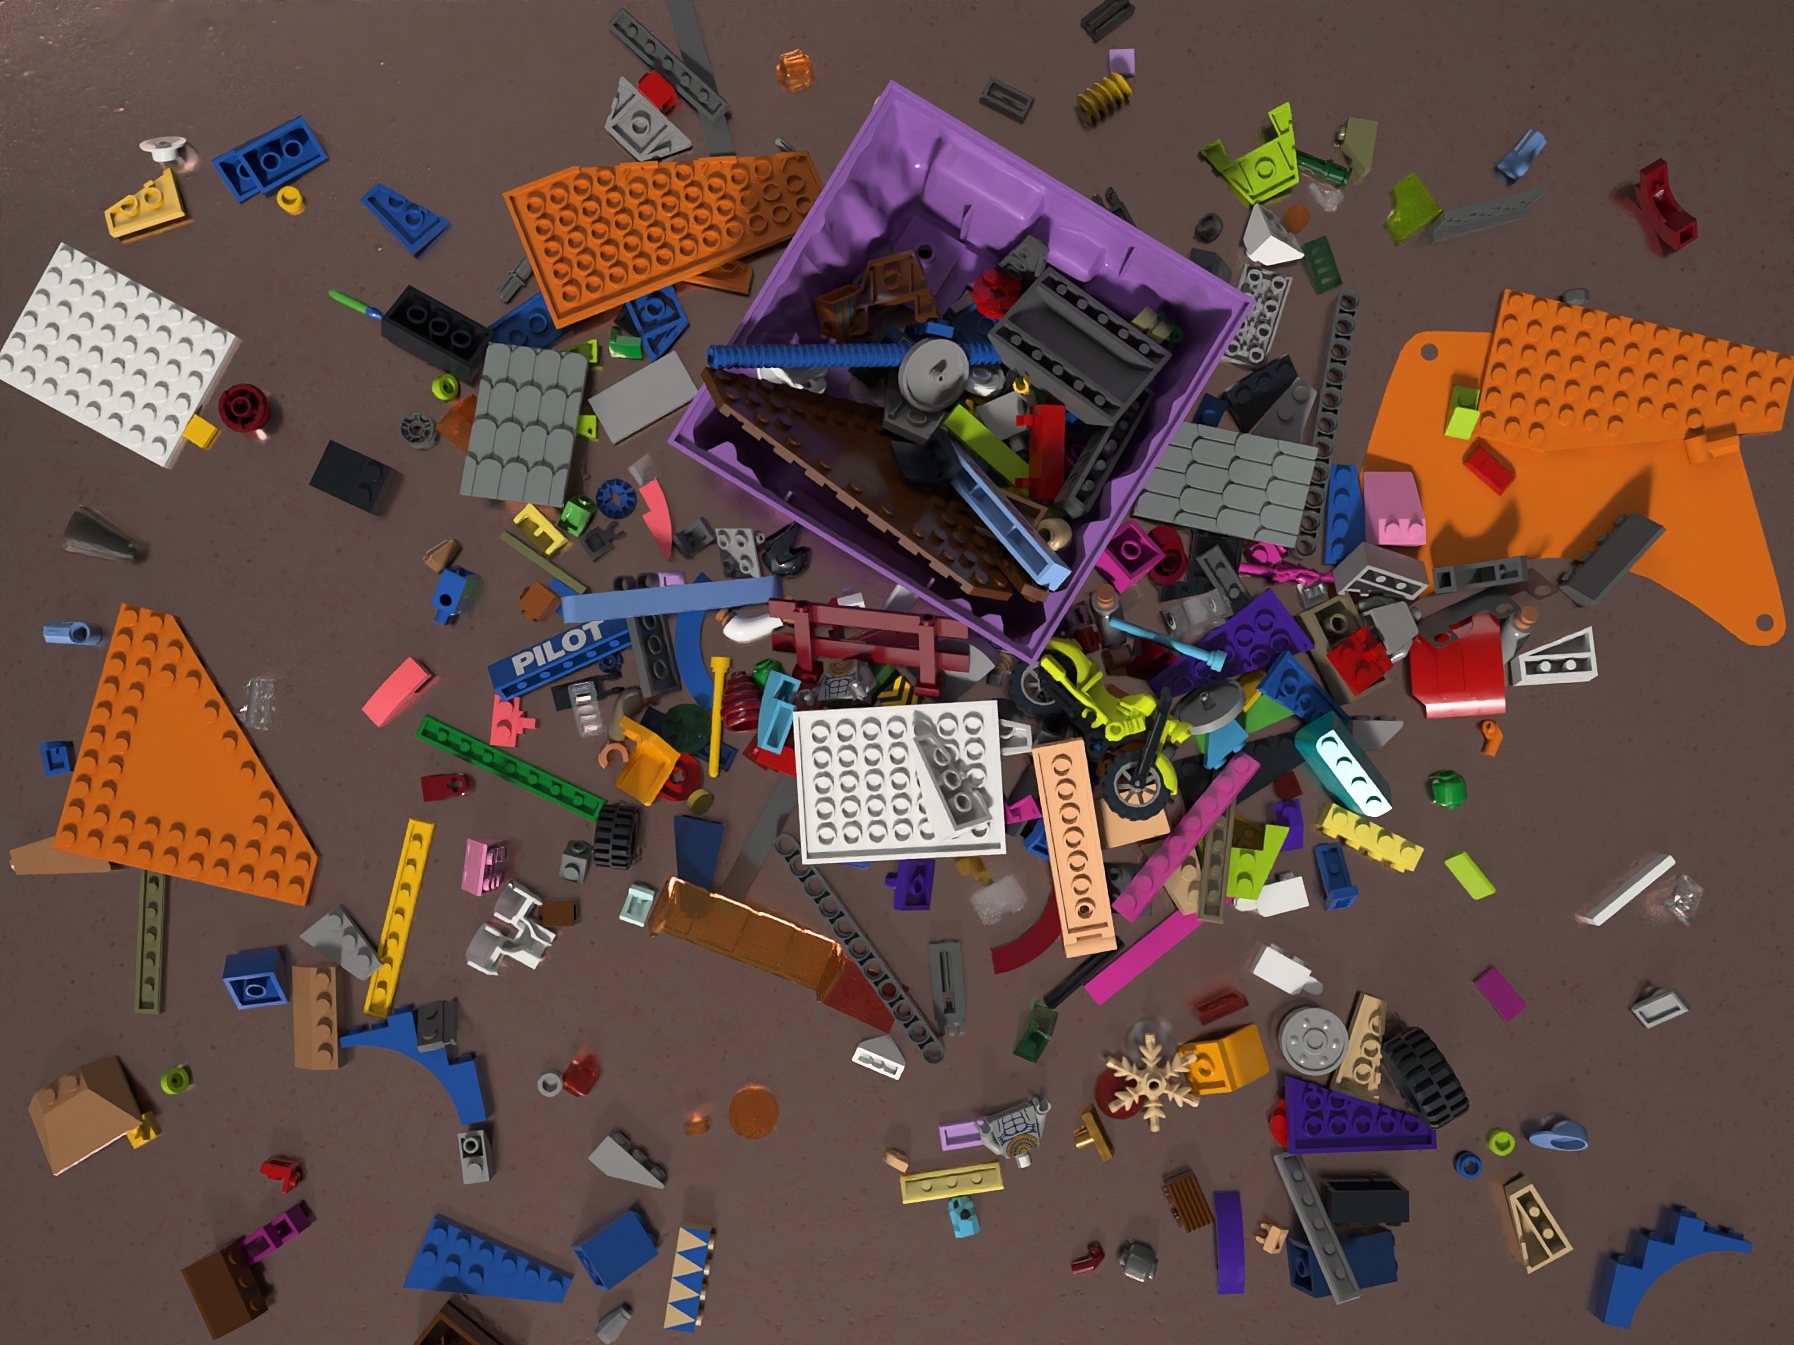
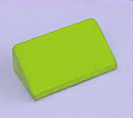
[1444,850,1496,900]

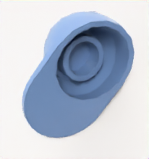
[1529,1120,1588,1151]

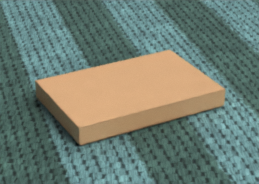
[1093,783,1173,850]

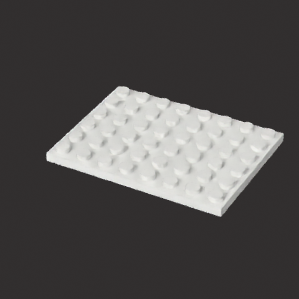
[0,242,239,468]
[793,700,1006,864]

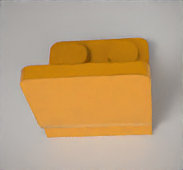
[614,715,680,806]
[1178,1024,1269,1095]

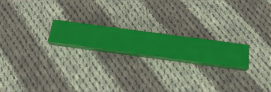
[415,714,607,823]

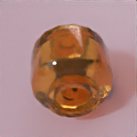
[775,49,813,86]

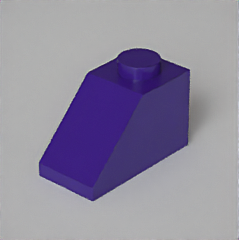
[1269,798,1304,852]

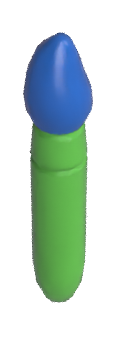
[328,289,383,319]

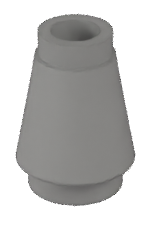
[594,1305,632,1345]

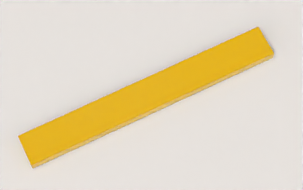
[363,818,436,1020]

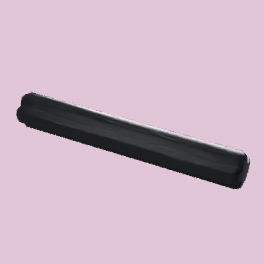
[1044,936,1125,1010]

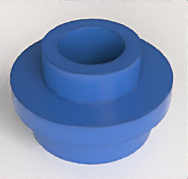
[1456,1152,1482,1179]

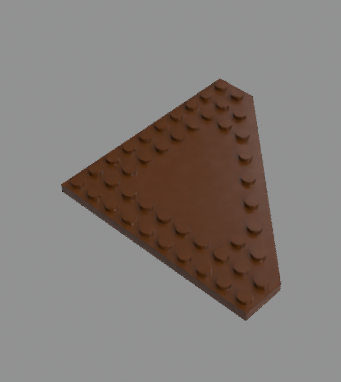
[700,367,1013,601]

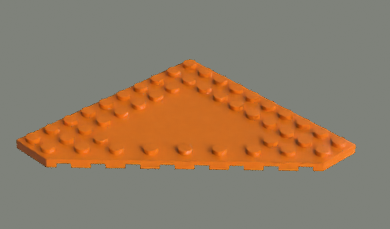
[52,603,319,906]

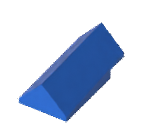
[211,115,328,203]

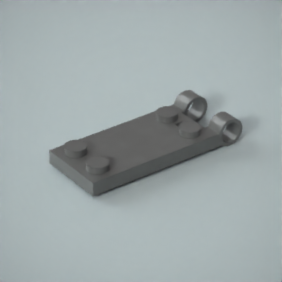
[613,572,682,698]

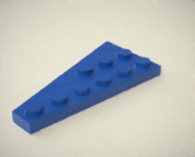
[403,1215,573,1303]

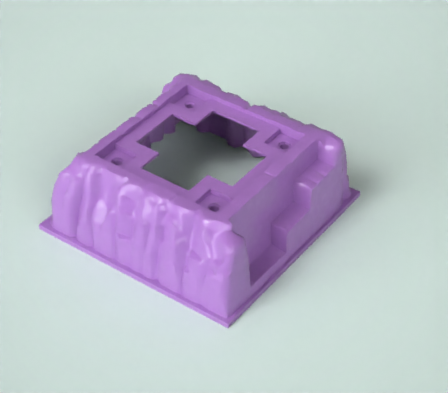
[667,79,1256,666]

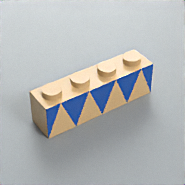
[664,1221,716,1333]

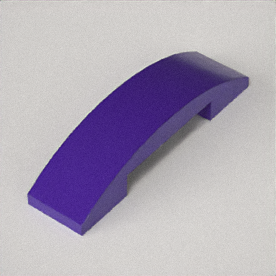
[1213,1191,1245,1295]

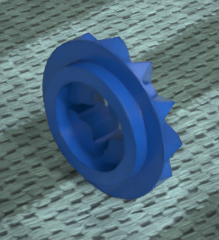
[595,478,636,519]

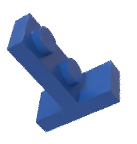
[1314,842,1359,911]

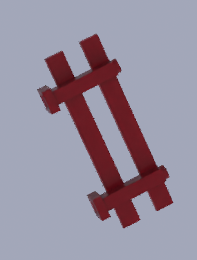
[768,598,970,698]

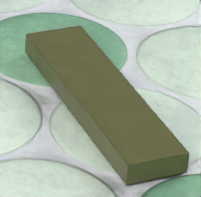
[499,530,590,595]

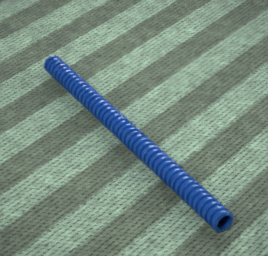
[707,342,1005,369]

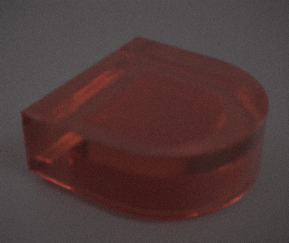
[1273,771,1303,800]

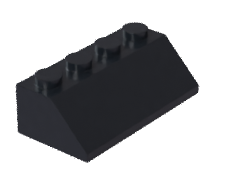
[381,285,496,384]

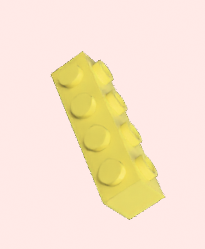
[1316,802,1424,873]

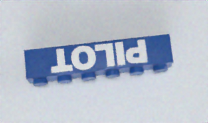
[487,618,632,702]

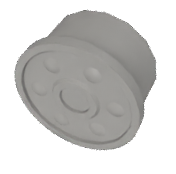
[1278,1006,1349,1076]

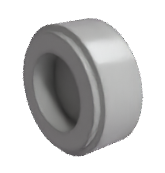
[537,1070,564,1097]

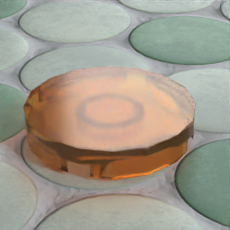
[728,1087,779,1140]

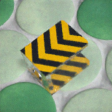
[877,675,929,706]

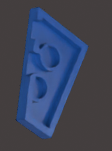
[360,183,450,255]

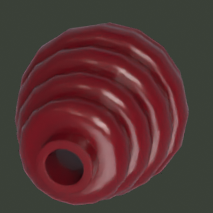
[720,671,763,732]

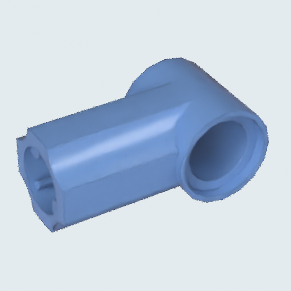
[1497,129,1547,182]
[43,621,102,646]

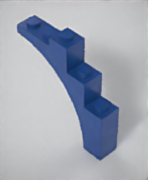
[339,1006,491,1125]
[1595,1208,1753,1329]

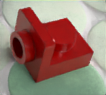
[260,1157,300,1194]

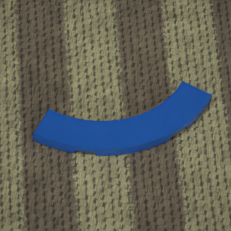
[675,572,714,713]

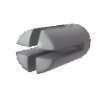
[775,136,796,152]

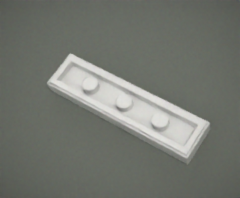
[1584,854,1676,926]

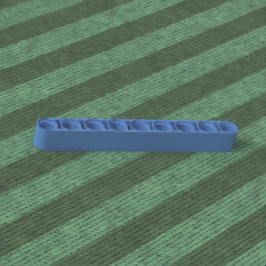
[561,576,784,624]

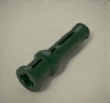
[1296,150,1353,189]

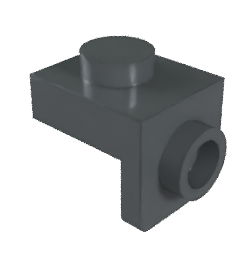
[672,517,717,557]
[559,840,593,884]

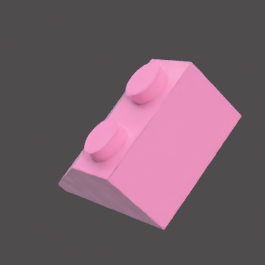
[1364,472,1426,547]

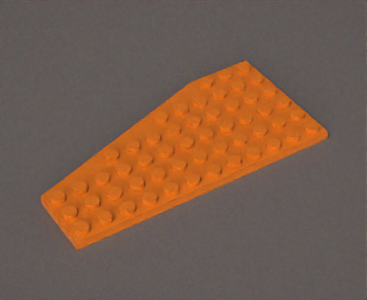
[502,151,824,329]
[1471,289,1794,452]

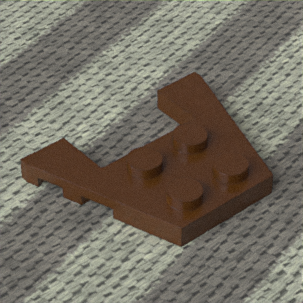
[848,249,941,340]

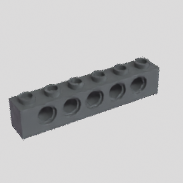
[1053,387,1155,520]

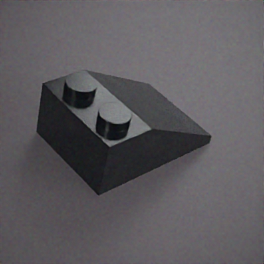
[309,440,399,516]

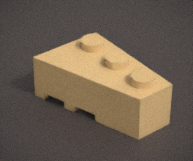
[1140,840,1202,916]
[1505,1175,1573,1274]

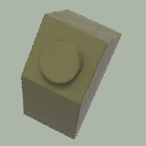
[1337,117,1379,177]

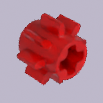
[1074,626,1104,655]

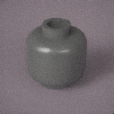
[1120,1244,1159,1282]

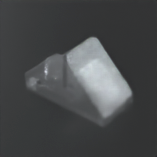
[1659,875,1705,926]

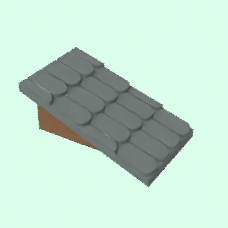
[460,342,590,508]
[1132,421,1319,548]

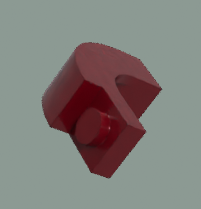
[1635,158,1698,251]

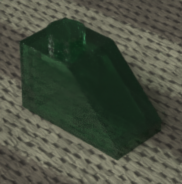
[1013,1003,1059,1064]

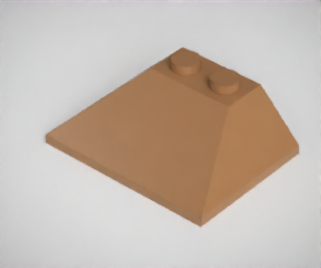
[28,1056,144,1176]

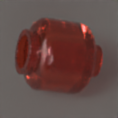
[561,1058,599,1098]

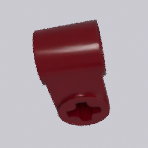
[420,772,472,802]

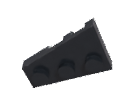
[1222,353,1298,434]

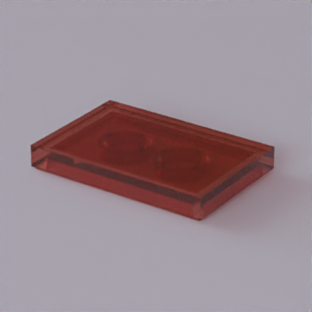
[820,955,910,1034]

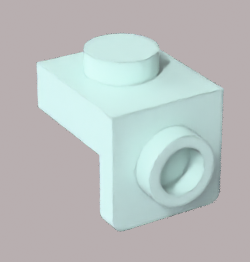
[620,884,655,927]

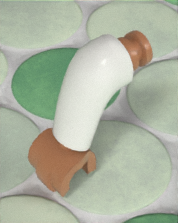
[716,594,795,642]

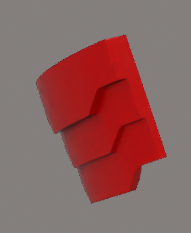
[1409,613,1506,719]

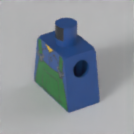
[431,565,480,625]

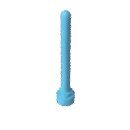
[1109,617,1227,672]

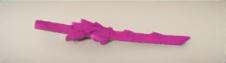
[1237,560,1335,586]

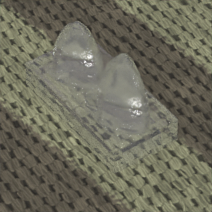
[234,677,276,729]

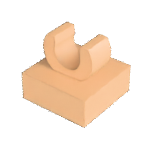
[1256,1224,1289,1254]

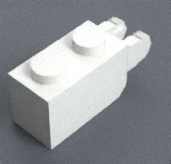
[1232,872,1309,917]
[1248,943,1323,996]

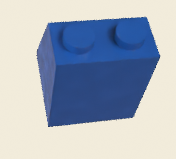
[571,1210,659,1290]

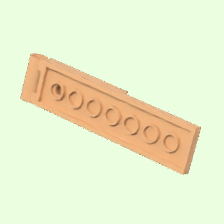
[1031,737,1117,958]

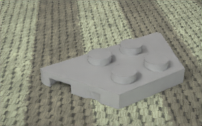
[605,76,693,162]

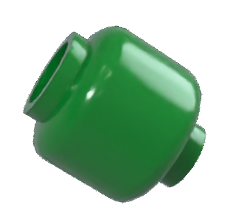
[751,658,786,693]
[1431,770,1468,809]

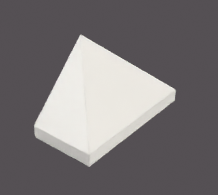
[852,1034,906,1080]

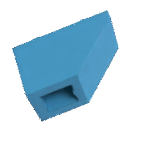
[1203,719,1249,770]

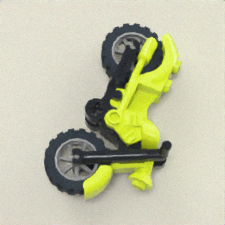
[1010,637,1193,821]

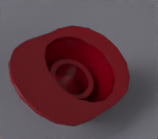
[1148,525,1188,585]

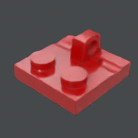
[1326,625,1394,696]

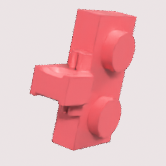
[490,695,538,747]

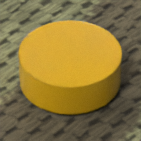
[277,185,304,212]

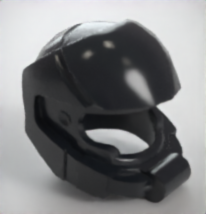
[762,521,811,576]

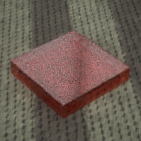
[1191,989,1249,1026]

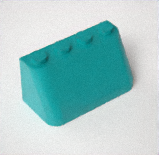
[1295,710,1392,817]

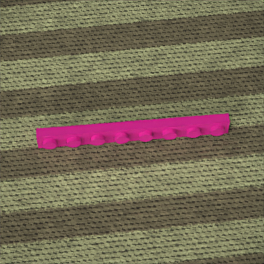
[1111,750,1261,923]

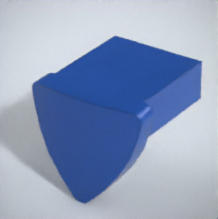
[39,741,74,776]

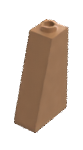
[9,836,120,875]

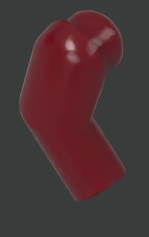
[1071,1244,1105,1275]

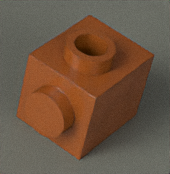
[517,581,560,622]

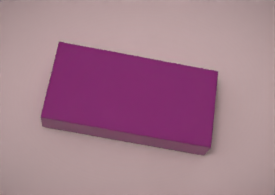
[1473,966,1527,1022]

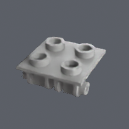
[715,528,765,578]

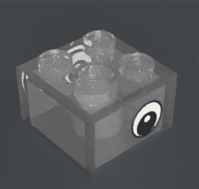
[1159,587,1234,641]

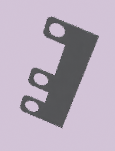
[1415,568,1559,648]

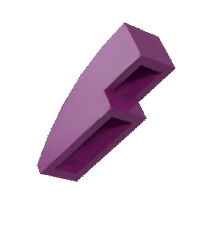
[239,1204,312,1267]

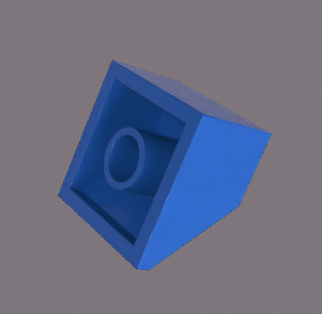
[222,948,289,1010]

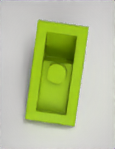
[1443,385,1480,440]

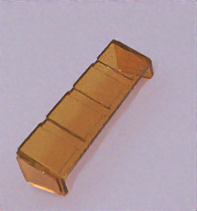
[648,877,846,1003]

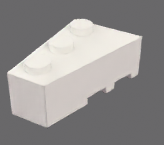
[1510,626,1598,686]

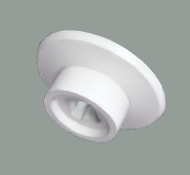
[139,136,186,161]

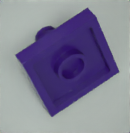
[885,859,936,911]

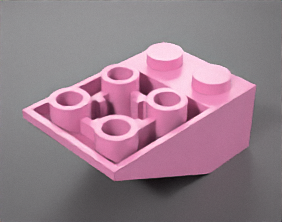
[461,837,505,896]

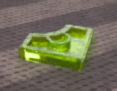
[1386,172,1443,243]

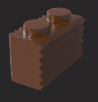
[1163,1170,1215,1233]

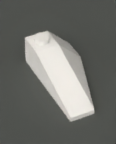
[910,732,993,843]

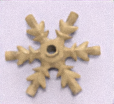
[1105,1032,1200,1132]

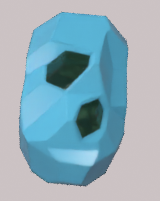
[948,1195,980,1238]

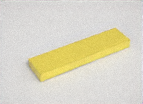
[900,1162,1004,1204]

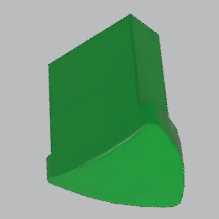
[609,326,644,359]

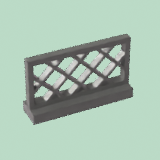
[1426,187,1545,242]

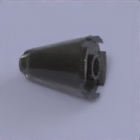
[61,505,139,563]

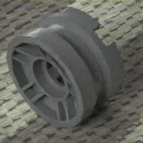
[399,411,437,449]

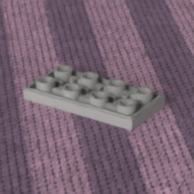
[1221,262,1293,371]
[588,350,698,444]

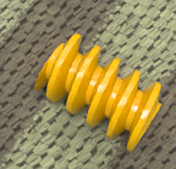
[1076,71,1133,124]

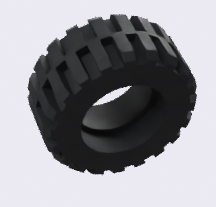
[1380,1027,1470,1130]

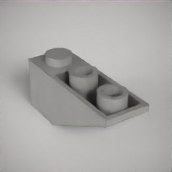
[588,1130,668,1189]

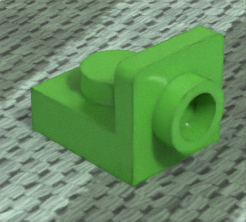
[557,494,597,537]

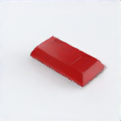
[1462,445,1516,496]

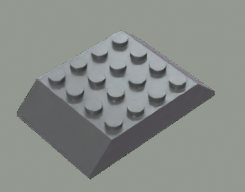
[987,266,1173,426]

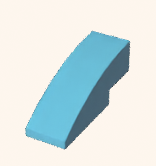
[758,670,801,755]

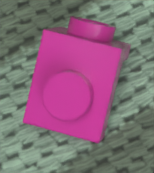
[1245,542,1289,567]

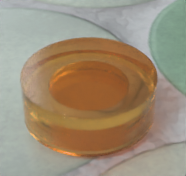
[1283,205,1310,232]
[683,1117,710,1136]

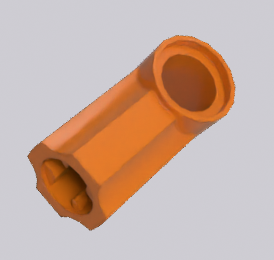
[1684,430,1740,465]

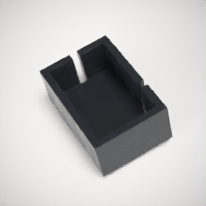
[1321,1180,1409,1227]

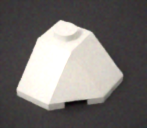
[1243,203,1305,266]

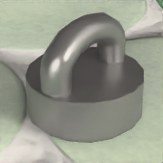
[1197,213,1223,241]

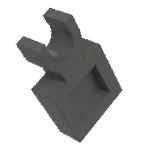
[577,520,625,561]

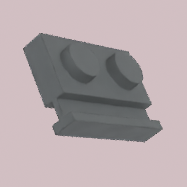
[417,999,457,1053]

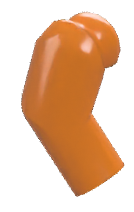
[1482,719,1503,757]

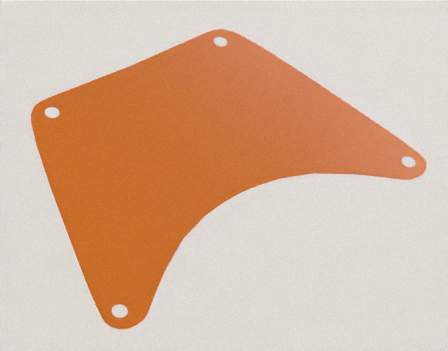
[1327,331,1786,646]

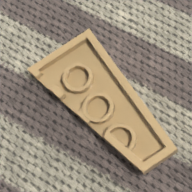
[1329,993,1387,1105]

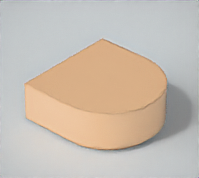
[883,1150,911,1173]

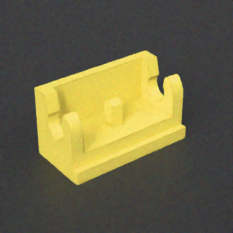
[513,504,569,560]

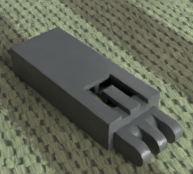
[928,940,966,1037]

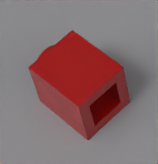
[637,69,678,114]

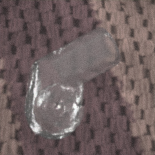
[1307,180,1344,207]

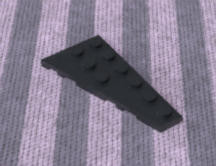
[1172,728,1306,815]

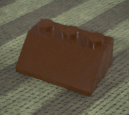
[181,1241,269,1341]

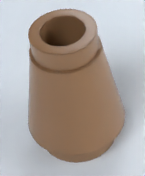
[423,537,461,573]

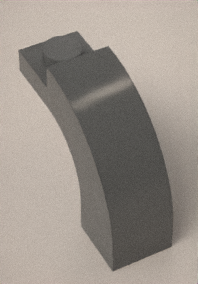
[1432,555,1529,594]

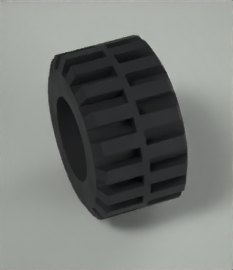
[593,804,638,870]

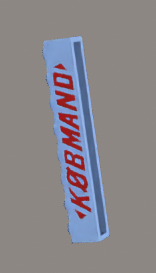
[950,439,1072,591]

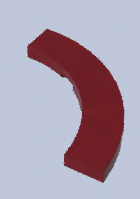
[991,883,1062,975]

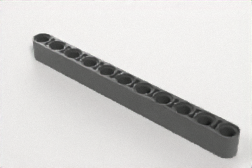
[1290,289,1360,560]
[774,833,945,1065]

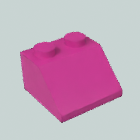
[1095,518,1165,594]

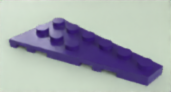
[1148,588,1315,698]
[1284,1075,1437,1154]

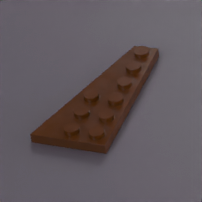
[979,534,1050,603]

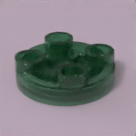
[661,703,712,754]

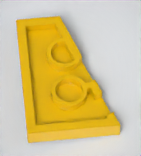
[104,167,185,238]

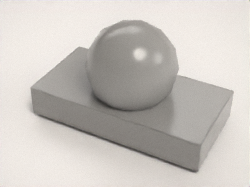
[1631,986,1691,1029]

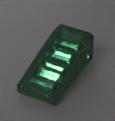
[1301,235,1343,294]

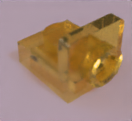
[954,855,994,887]

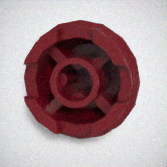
[218,383,269,433]

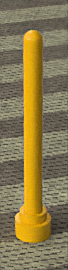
[709,657,731,778]

